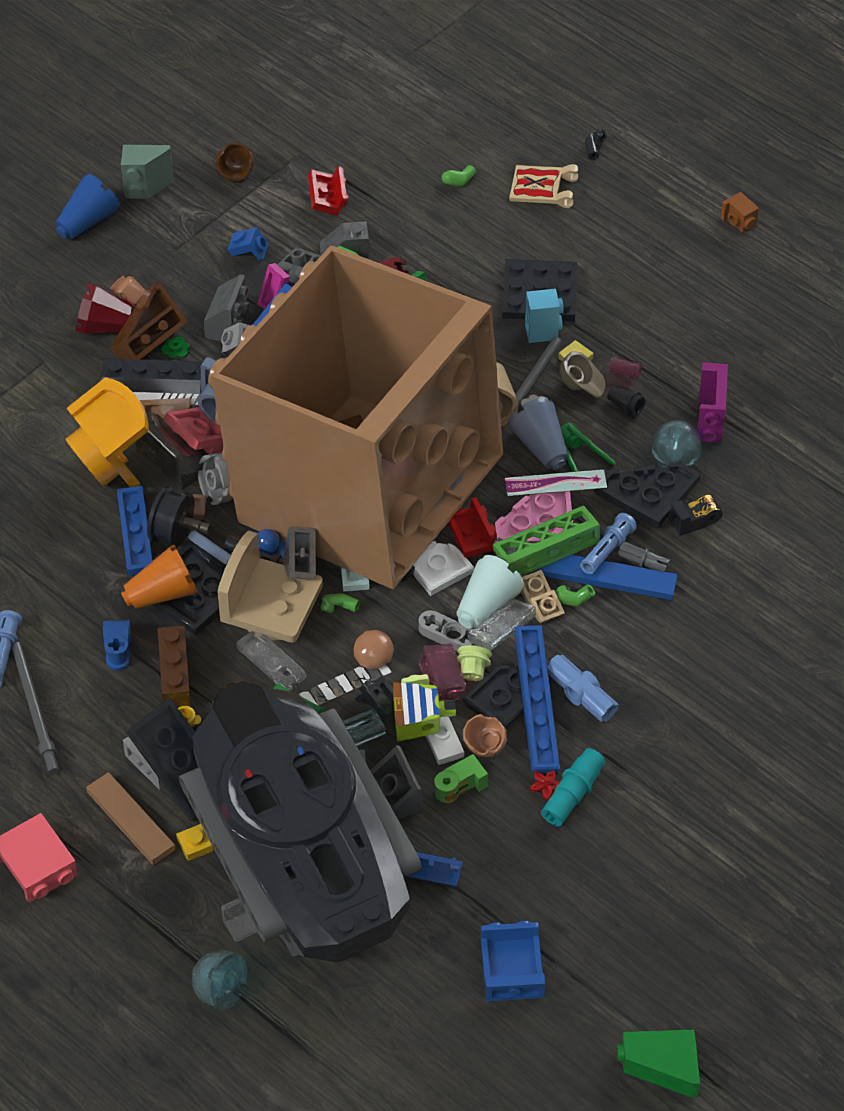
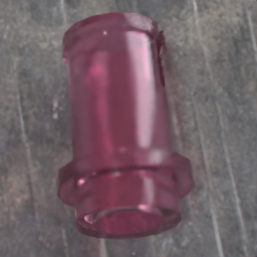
[609,356,642,380]

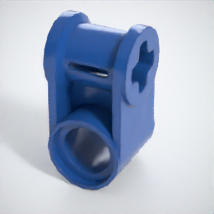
[103,619,132,671]

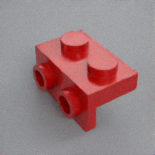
[308,166,348,216]
[447,498,497,558]

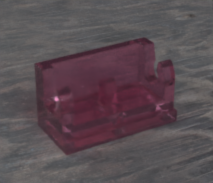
[419,644,466,701]

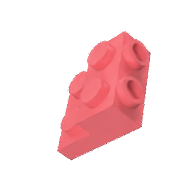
[164,407,224,454]

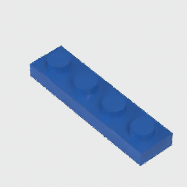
[117,486,152,576]

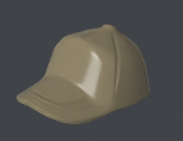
[559,351,606,398]

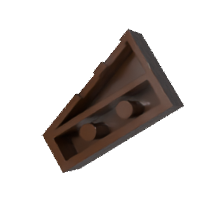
[110,282,188,360]

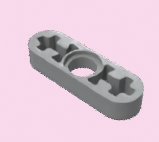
[419,610,489,652]

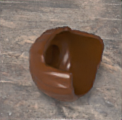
[216,142,254,182]

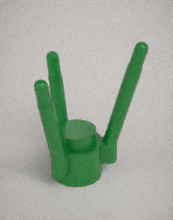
[561,423,616,472]

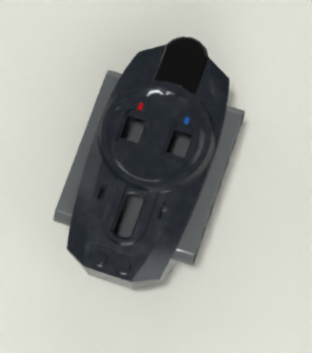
[179,681,422,963]

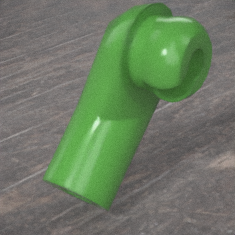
[442,165,476,187]
[556,584,595,607]

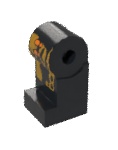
[670,495,723,536]

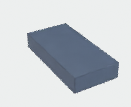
[187,530,231,565]

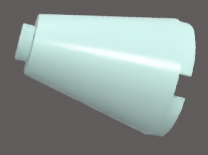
[457,555,524,629]

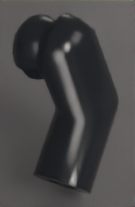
[585,129,607,160]

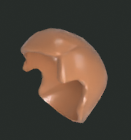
[354,630,394,669]
[463,714,507,757]

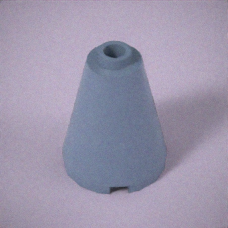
[507,397,568,470]

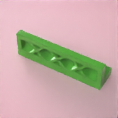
[493,505,600,576]

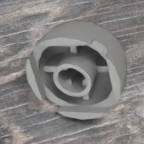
[198,453,234,505]

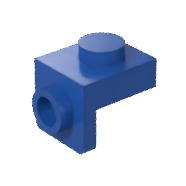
[227,227,269,260]

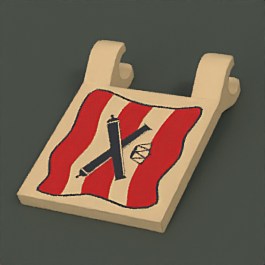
[509,164,578,208]

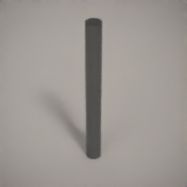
[515,337,562,407]

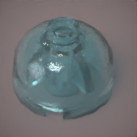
[651,420,702,467]
[192,949,247,1010]

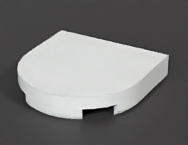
[413,541,474,596]

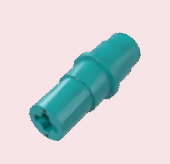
[541,748,606,826]

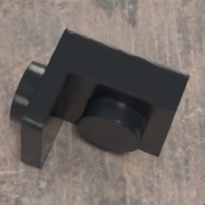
[355,675,394,718]

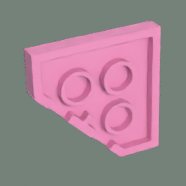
[495,491,573,549]

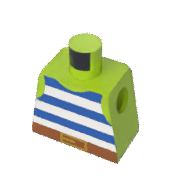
[393,682,456,741]

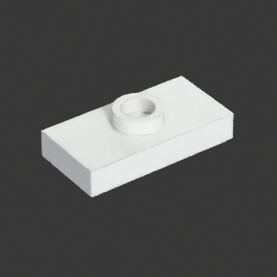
[426,717,464,765]

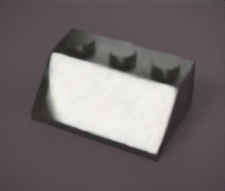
[136,412,204,490]

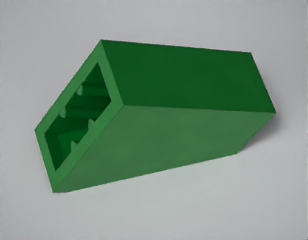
[617,1030,700,1098]

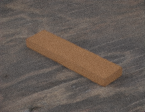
[86,772,175,865]

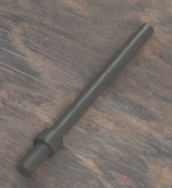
[11,642,59,775]

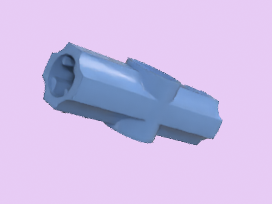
[547,655,619,722]

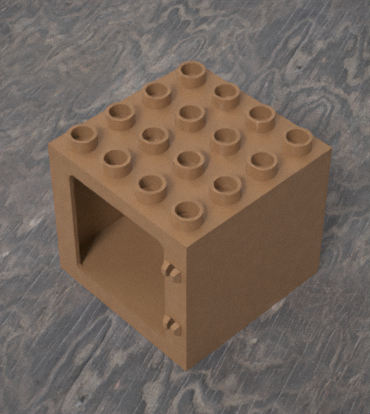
[208,245,503,589]

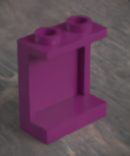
[696,362,728,443]

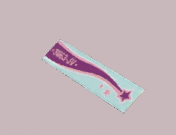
[505,470,607,496]

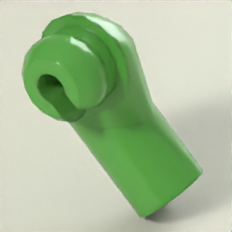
[320,593,360,613]

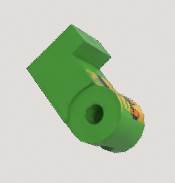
[435,754,488,803]

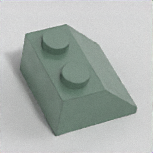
[121,145,174,199]

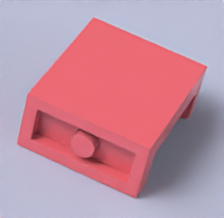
[0,813,78,902]

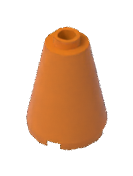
[121,545,198,609]

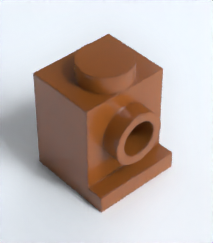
[720,192,759,233]

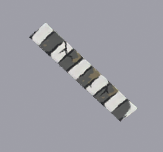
[298,664,391,705]

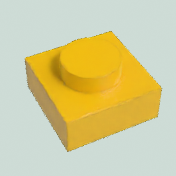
[176,824,214,861]

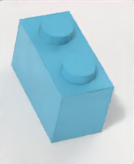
[525,289,563,343]

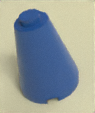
[55,174,120,239]

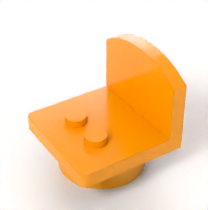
[65,377,149,487]

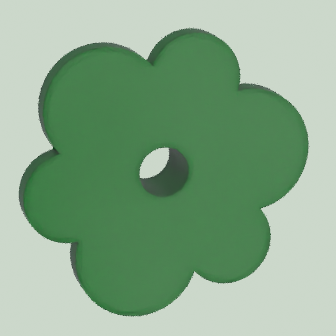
[162,337,190,359]

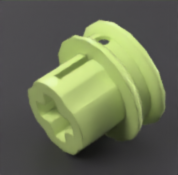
[456,645,492,681]

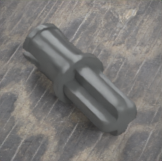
[618,542,671,572]

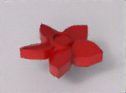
[530,770,560,801]

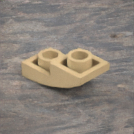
[521,570,565,624]

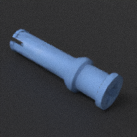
[580,513,637,574]
[0,610,22,687]

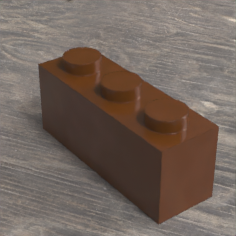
[158,626,191,708]

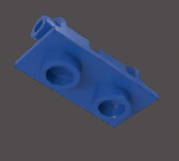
[407,852,463,887]

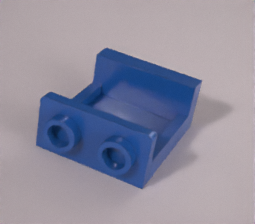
[481,921,545,1001]

